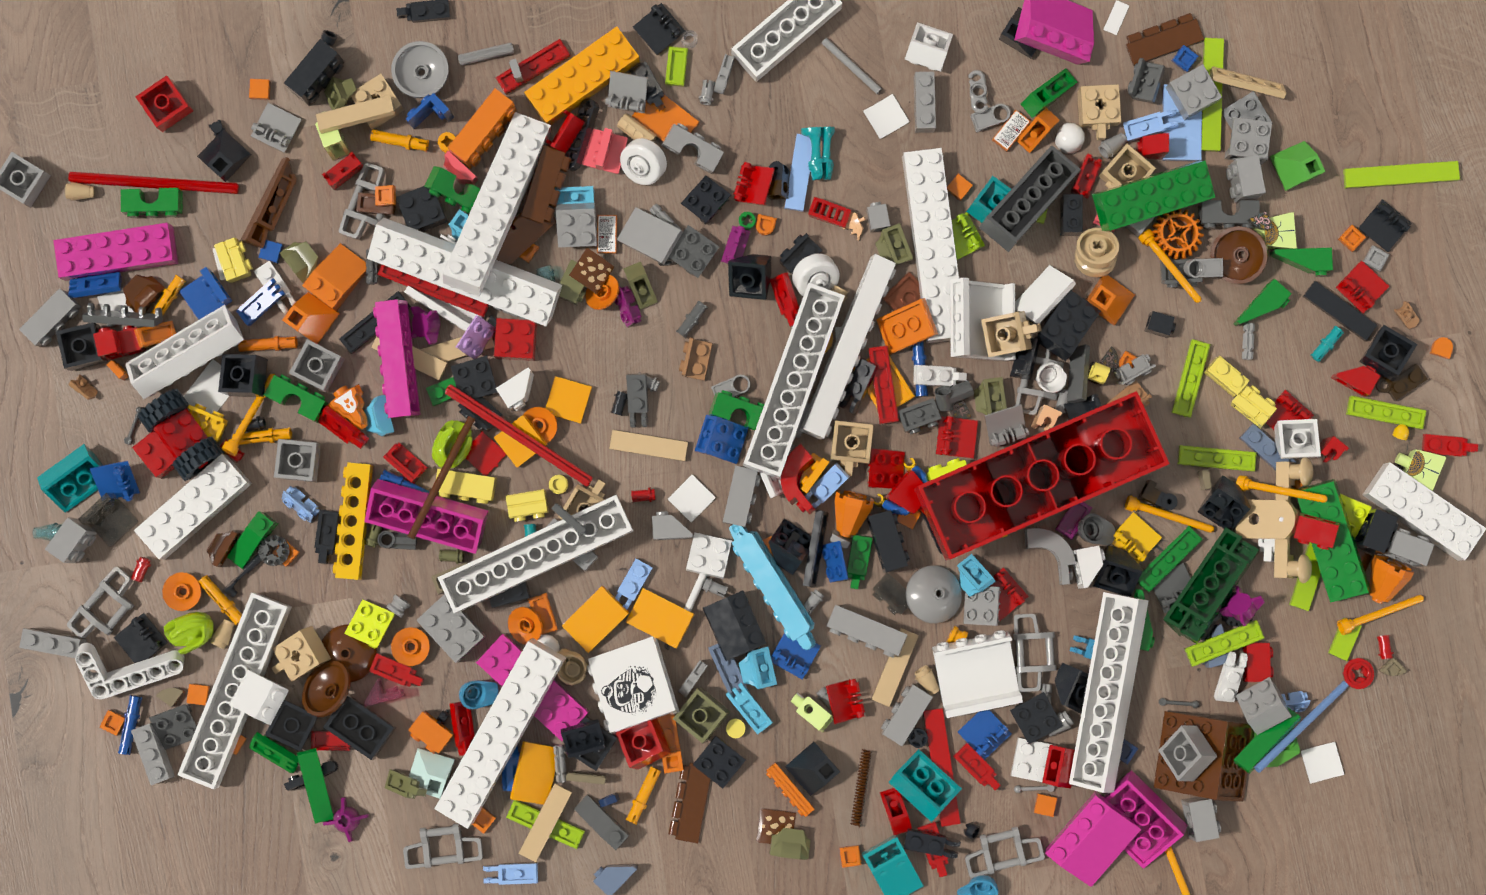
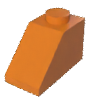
[1016,108,1060,153]

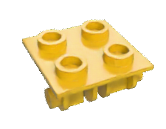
[1112,512,1162,564]

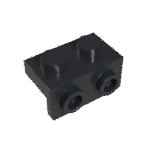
[561,719,605,758]

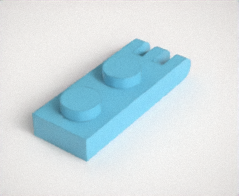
[726,683,773,735]

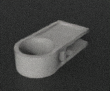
[714,54,734,94]
[970,104,1010,133]
[1183,258,1223,278]
[711,375,750,397]
[678,660,708,697]

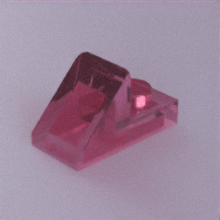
[364,679,405,707]

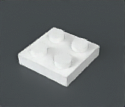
[686,532,732,579]
[1011,737,1057,782]

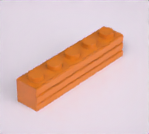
[766,762,815,817]

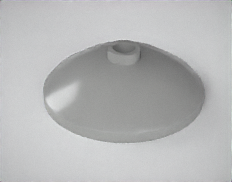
[391,41,449,98]
[906,566,962,624]

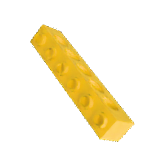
[333,462,374,580]

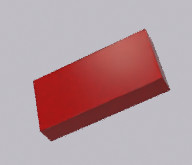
[311,731,351,751]

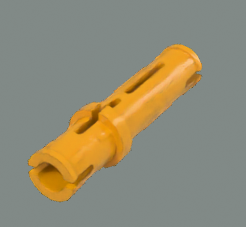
[370,129,429,152]
[151,275,186,316]
[232,427,292,445]
[198,575,242,626]
[625,766,662,825]

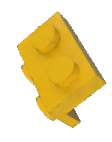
[188,403,228,442]

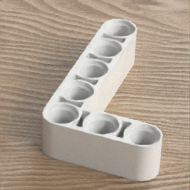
[75,643,185,699]

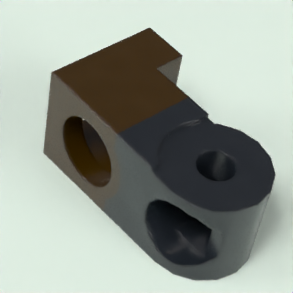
[767,161,790,200]
[1139,480,1178,510]

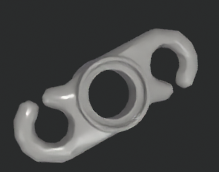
[968,70,988,114]

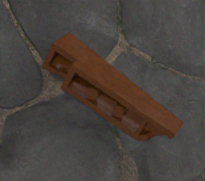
[240,157,297,248]

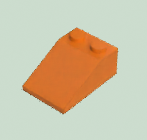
[302,243,366,312]

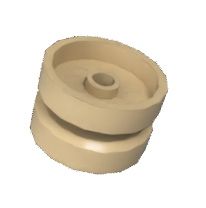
[1074,228,1119,277]

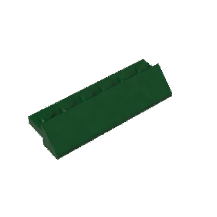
[1163,527,1259,644]

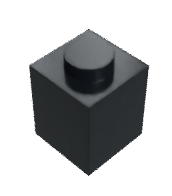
[1144,311,1176,338]

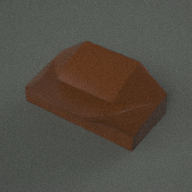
[122,274,165,313]
[207,530,241,567]

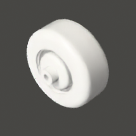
[620,138,667,185]
[792,254,840,296]

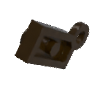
[1376,364,1428,401]

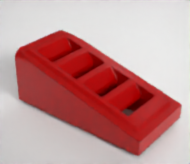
[808,197,851,228]

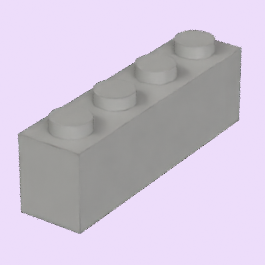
[827,605,908,658]

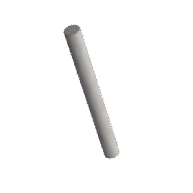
[822,38,882,94]

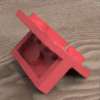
[582,128,628,174]

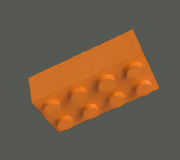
[448,88,517,169]

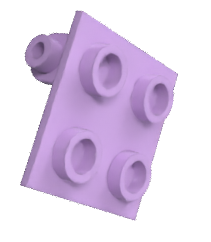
[456,315,496,359]

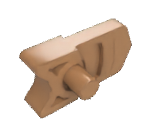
[1394,301,1419,329]
[69,374,98,400]

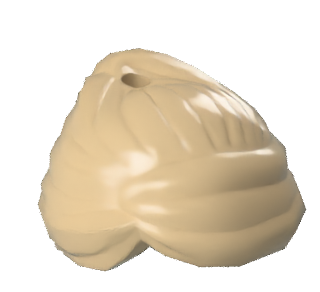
[557,649,588,686]

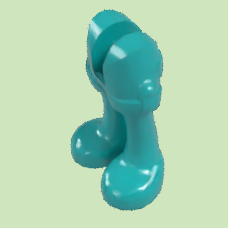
[801,127,835,180]

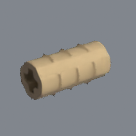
[617,113,657,142]

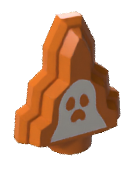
[327,384,368,430]

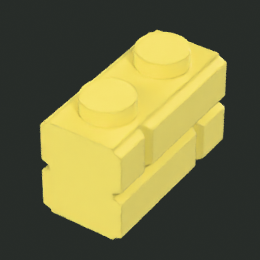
[214,237,253,283]
[1204,356,1250,397]
[1231,384,1277,429]
[506,489,549,522]

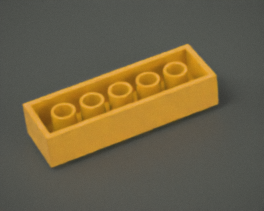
[524,26,640,125]

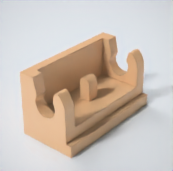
[1031,404,1062,431]

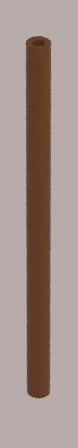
[407,416,475,540]

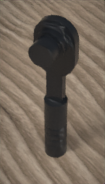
[222,554,262,598]

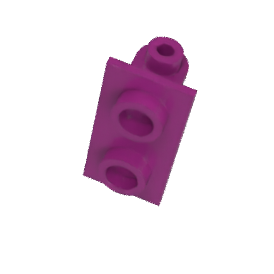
[721,226,751,264]
[614,286,642,327]

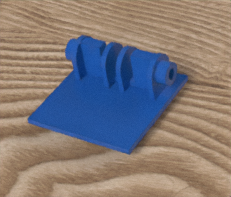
[90,461,140,501]
[822,541,848,583]
[771,633,821,680]
[958,710,1012,760]

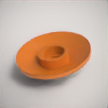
[585,275,619,310]
[524,407,557,443]
[162,572,201,611]
[508,607,543,644]
[391,627,430,666]

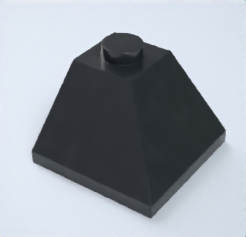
[728,254,772,300]
[1093,545,1143,597]
[1055,663,1089,714]

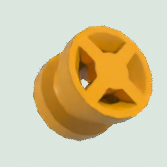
[438,132,456,153]
[946,625,968,643]

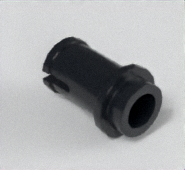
[610,391,628,416]
[240,416,266,433]

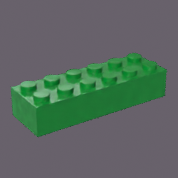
[1092,160,1216,231]
[1297,479,1370,603]

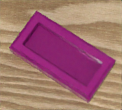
[1055,502,1092,540]

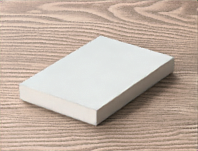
[1015,265,1076,324]

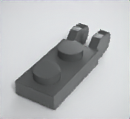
[626,374,649,428]

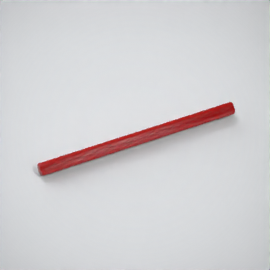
[68,172,239,194]
[445,384,593,486]

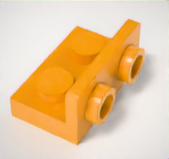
[800,453,829,494]

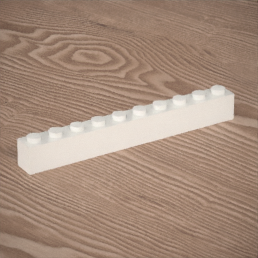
[799,254,896,440]

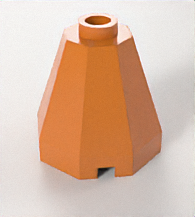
[835,490,874,538]
[1369,554,1414,604]

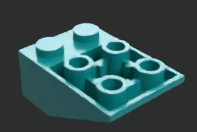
[862,835,923,895]

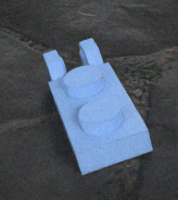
[1123,109,1180,142]
[805,463,850,509]
[615,559,652,610]
[483,863,538,885]

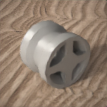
[386,594,411,618]

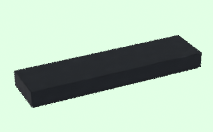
[1303,281,1377,341]
[339,291,411,354]
[803,510,829,588]

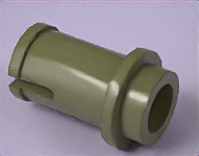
[364,524,383,548]
[439,549,464,564]

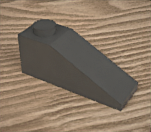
[574,795,630,850]

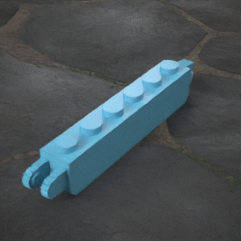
[729,524,816,650]

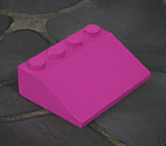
[1014,0,1094,65]
[1104,770,1188,869]
[1045,791,1141,887]

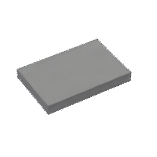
[617,207,683,265]

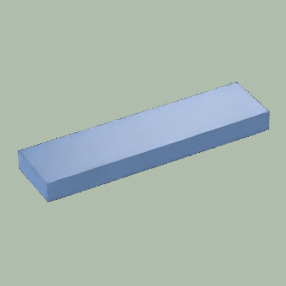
[784,134,812,212]

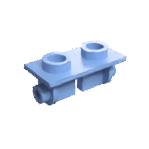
[282,486,320,523]
[1281,691,1311,712]

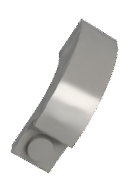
[1024,528,1076,585]

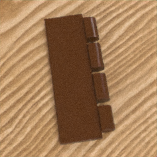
[1126,13,1204,66]
[521,145,571,224]
[496,212,556,265]
[668,763,710,844]

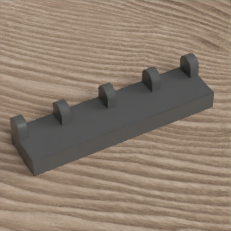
[82,303,163,327]

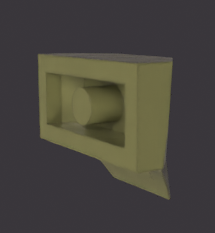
[324,77,357,110]
[875,223,913,266]
[280,241,319,284]
[974,377,1007,415]
[769,828,811,860]

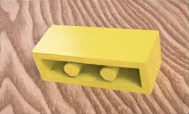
[436,469,497,504]

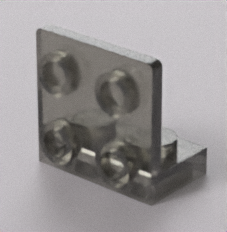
[78,493,138,547]

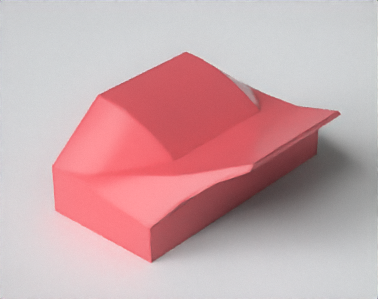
[443,151,478,185]

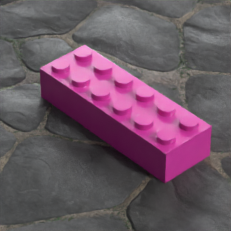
[53,223,178,281]
[373,299,421,418]
[364,479,489,554]
[476,634,590,741]

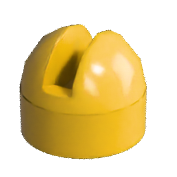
[1392,425,1409,440]

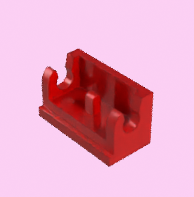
[545,109,585,154]
[322,152,363,190]
[1071,153,1102,199]
[1314,436,1349,463]
[383,443,428,483]

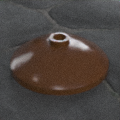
[1211,226,1268,284]
[321,624,377,682]
[302,661,351,717]

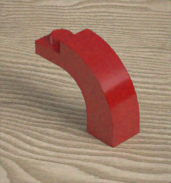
[781,444,816,514]

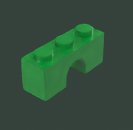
[424,166,480,214]
[121,188,183,218]
[264,374,328,423]
[708,390,765,431]

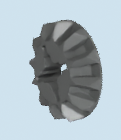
[258,535,290,566]

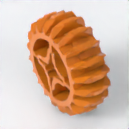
[1152,209,1204,260]

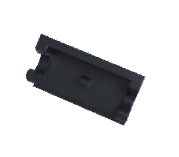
[1010,338,1040,380]

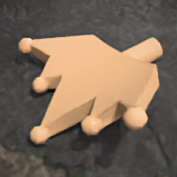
[843,212,866,241]

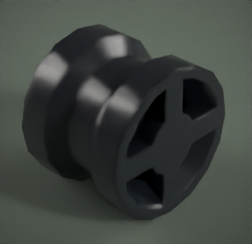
[908,728,928,748]

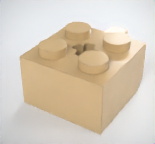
[351,74,404,129]
[1077,85,1121,140]
[1099,144,1156,189]
[981,311,1041,357]
[830,421,873,477]
[558,480,606,520]
[272,626,331,682]

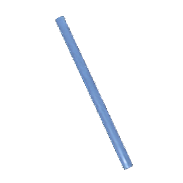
[1254,681,1349,773]

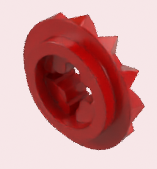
[1342,658,1374,689]

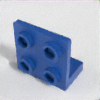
[406,93,454,129]
[180,267,232,320]
[695,415,748,464]

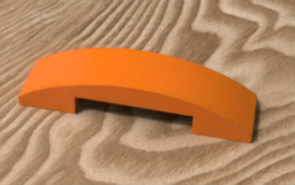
[658,713,684,774]

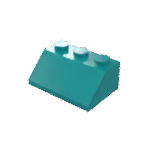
[966,176,1011,223]
[37,444,103,513]
[888,749,962,822]

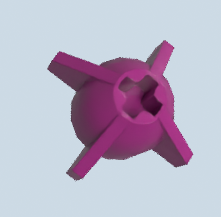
[410,306,441,345]
[1220,586,1265,626]
[323,797,369,842]

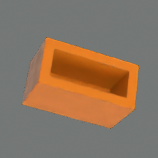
[408,711,454,754]

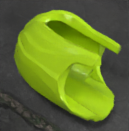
[432,420,473,469]
[164,612,214,654]

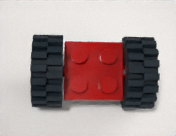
[137,389,224,481]

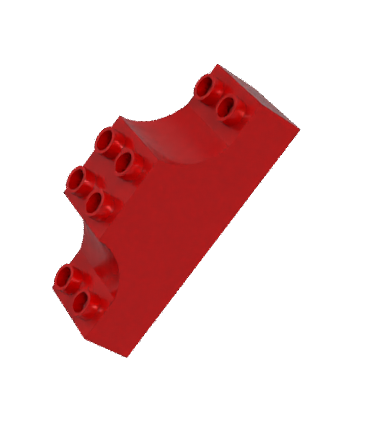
[914,391,1170,561]

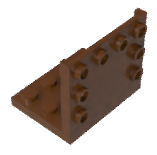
[1154,711,1253,802]

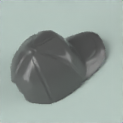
[1077,514,1115,545]

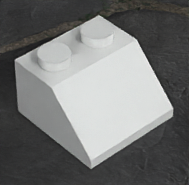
[905,22,953,71]
[496,367,534,411]
[1274,419,1321,459]
[1072,546,1105,589]
[229,670,289,725]

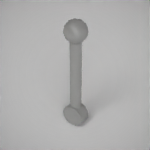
[1014,784,1055,793]

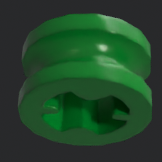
[739,212,756,230]

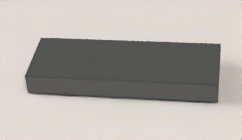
[1067,344,1090,403]

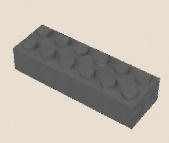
[979,145,1081,252]

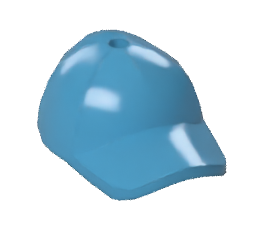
[459,680,498,709]
[957,875,998,895]

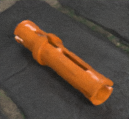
[238,336,298,352]

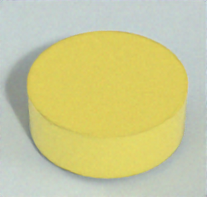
[549,475,568,494]
[726,719,745,738]

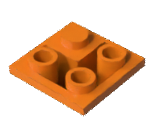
[1086,274,1135,326]
[282,292,339,344]

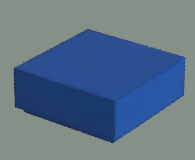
[1171,45,1199,72]
[259,240,283,263]

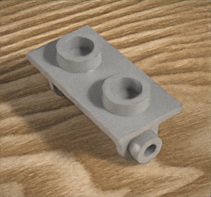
[1114,354,1156,386]

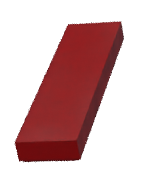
[495,39,570,95]
[868,345,899,424]

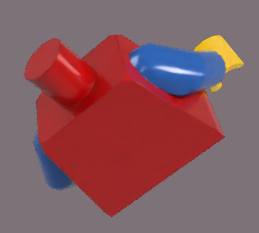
[874,458,929,516]

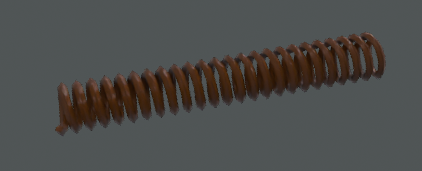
[850,749,872,828]

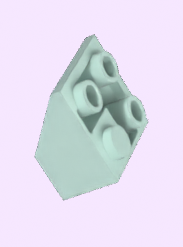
[409,748,455,799]

